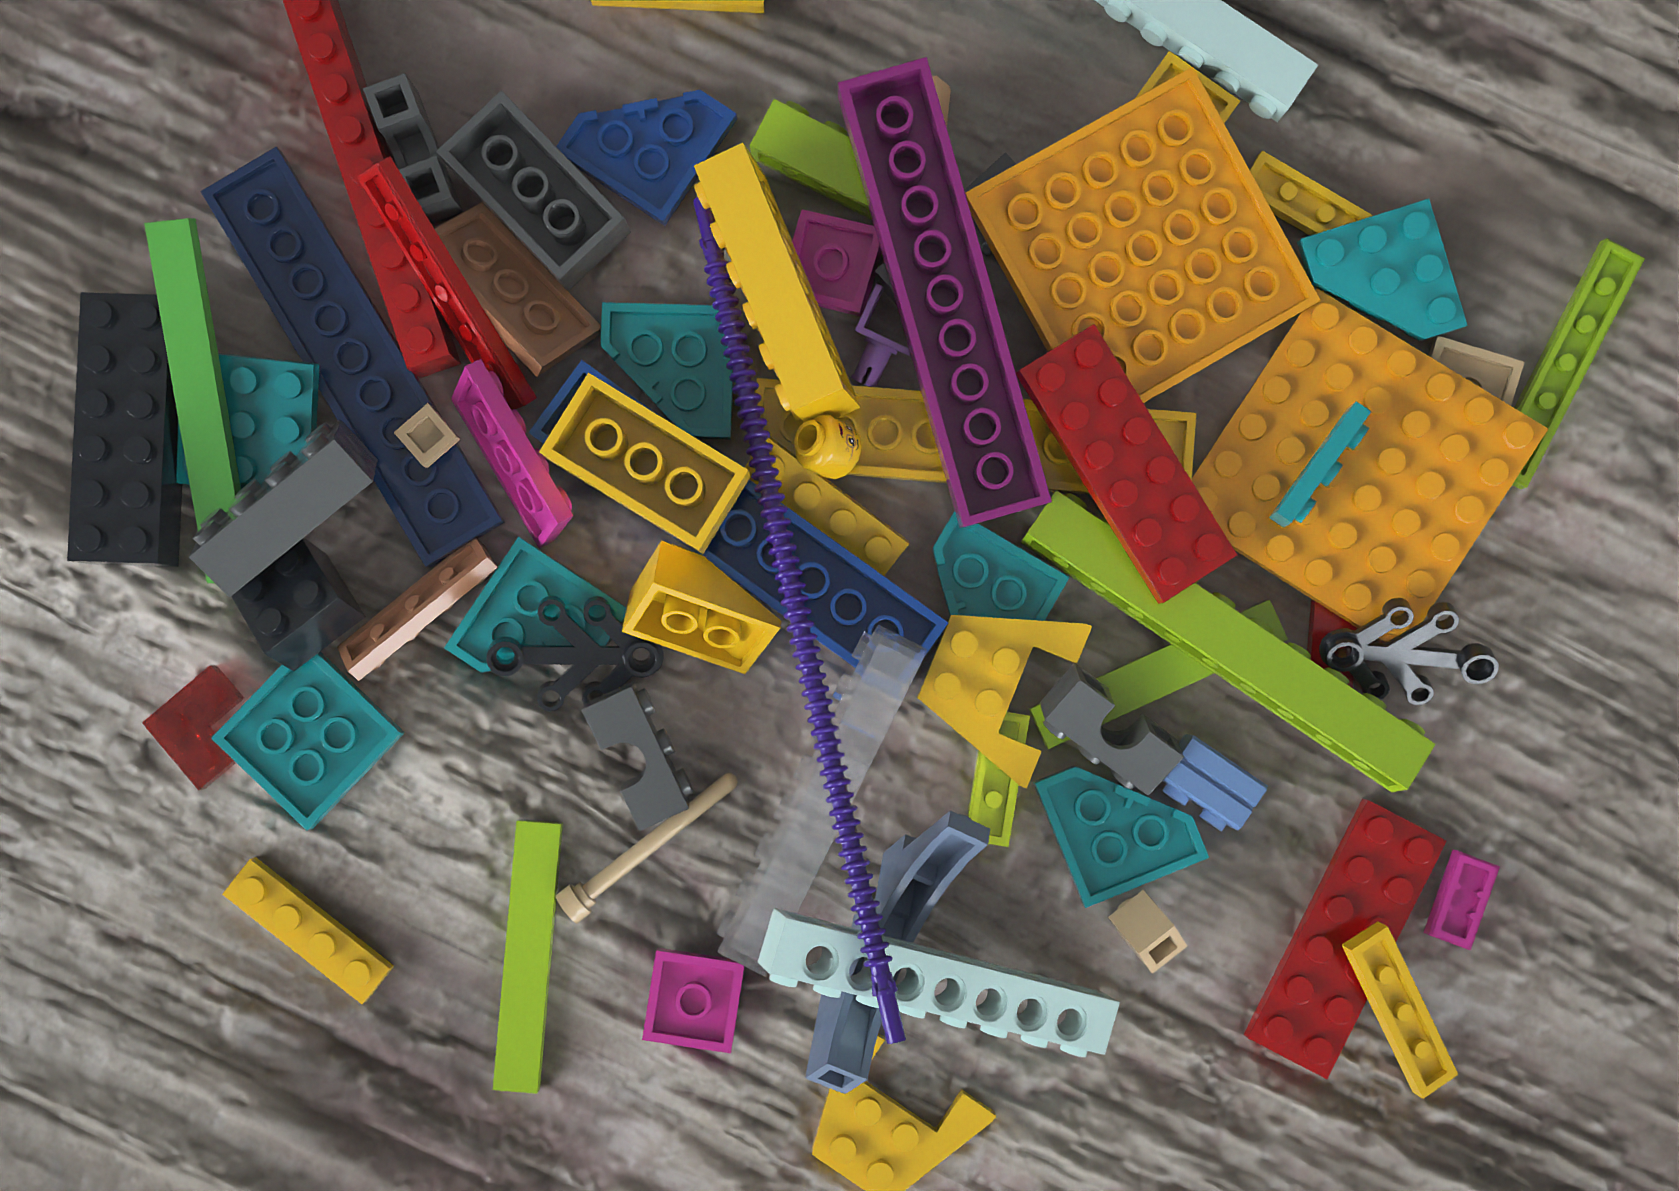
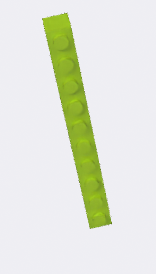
[1020,490,1436,792]

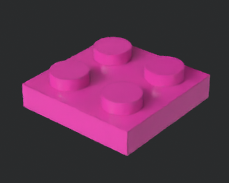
[792,209,882,317]
[642,948,745,1054]

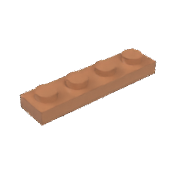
[337,538,498,681]

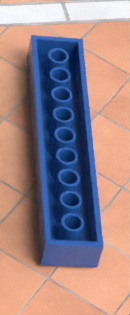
[528,360,948,696]

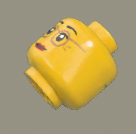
[794,414,861,479]

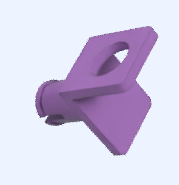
[851,284,911,387]

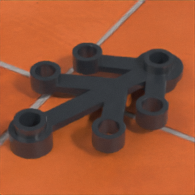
[487,596,664,711]
[1319,598,1499,705]

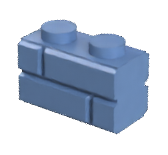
[1162,734,1268,831]

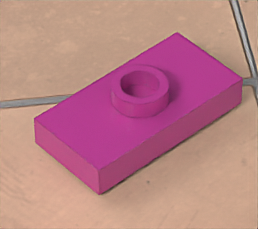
[1423,849,1500,951]

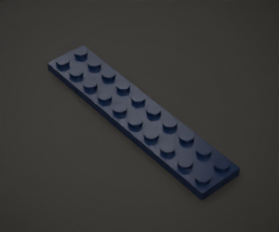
[200,146,505,568]

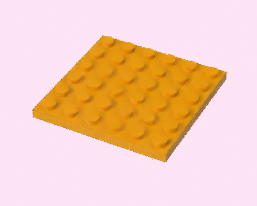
[965,67,1321,403]
[1192,288,1548,643]

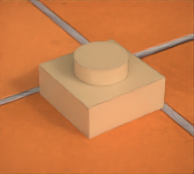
[394,403,461,468]

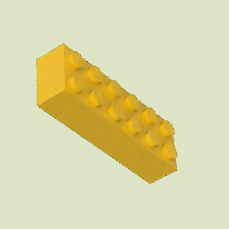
[694,142,861,422]

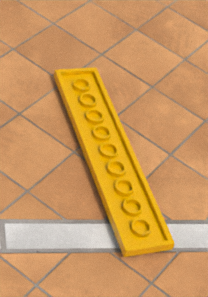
[750,378,1196,495]

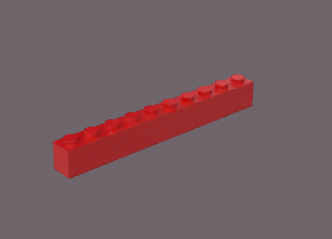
[283,0,461,378]

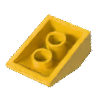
[622,540,782,674]

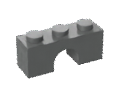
[363,73,463,224]
[1040,663,1184,796]
[582,681,694,831]

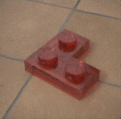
[142,665,245,790]

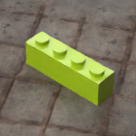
[750,99,872,220]

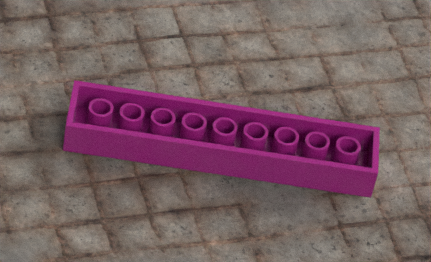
[838,57,1052,528]

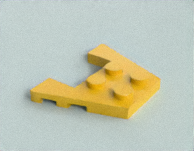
[917,615,1092,789]
[812,1033,996,1191]

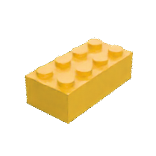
[539,372,751,554]

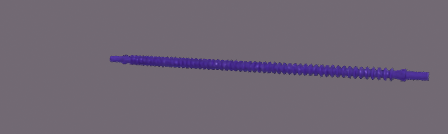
[693,197,906,1044]

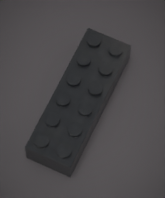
[67,292,183,567]

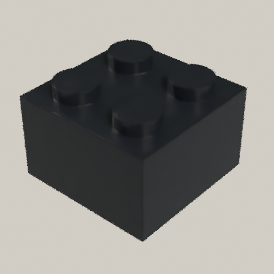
[231,538,366,671]

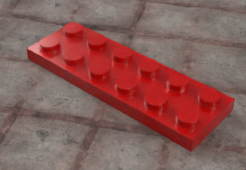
[1016,324,1237,604]
[1243,798,1447,1079]

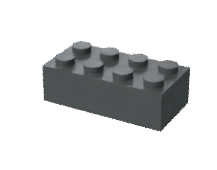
[436,90,631,291]
[189,419,378,597]

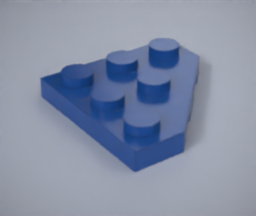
[556,90,738,226]

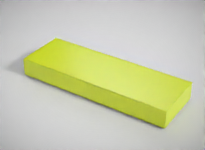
[967,712,1030,847]

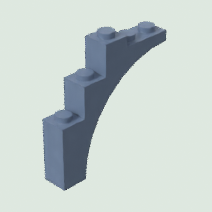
[805,810,990,1094]

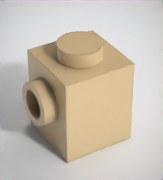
[1108,890,1187,974]

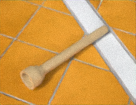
[555,773,738,924]

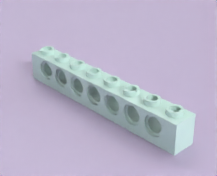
[758,908,1120,1057]

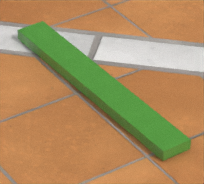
[144,218,241,584]

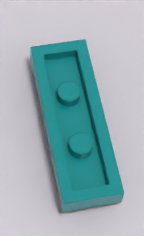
[1269,401,1371,528]

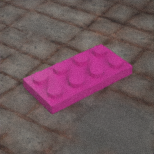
[451,359,573,549]

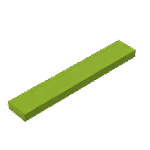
[1512,238,1645,489]
[1028,600,1288,749]
[493,819,563,1094]

